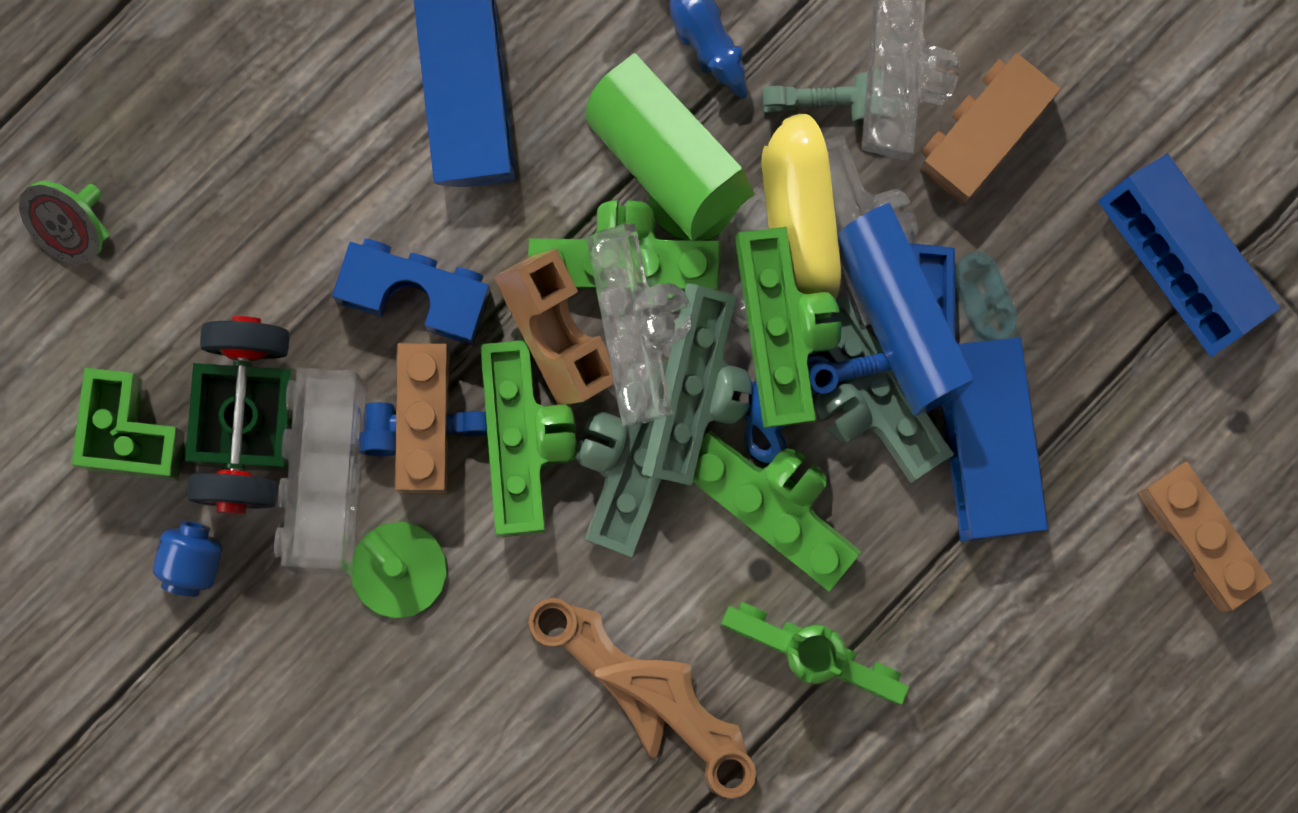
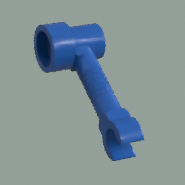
[807,352,892,394]
[359,402,487,457]

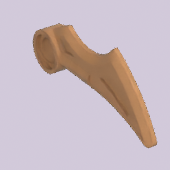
[528,598,665,758]
[594,660,756,799]

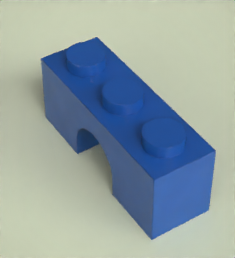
[332,238,491,346]

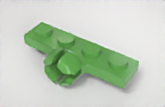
[528,200,722,291]
[735,227,842,429]
[480,340,577,538]
[693,430,862,592]
[720,602,910,705]

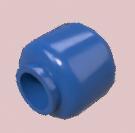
[153,521,222,597]

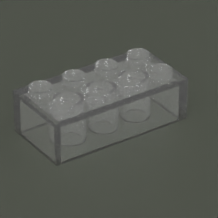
[274,368,368,577]

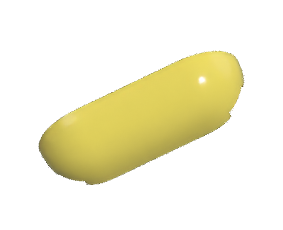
[761,114,841,299]

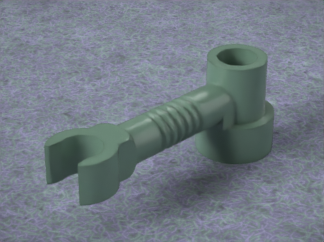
[762,72,890,128]

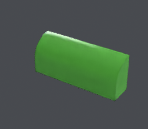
[586,53,755,241]

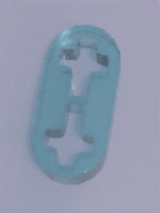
[955,252,1017,341]

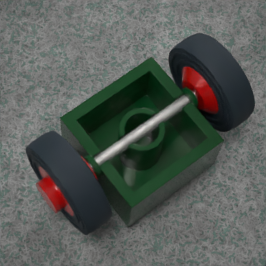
[185,316,298,515]

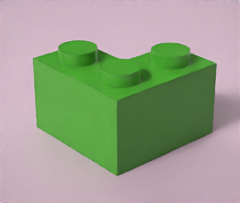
[71,368,185,481]

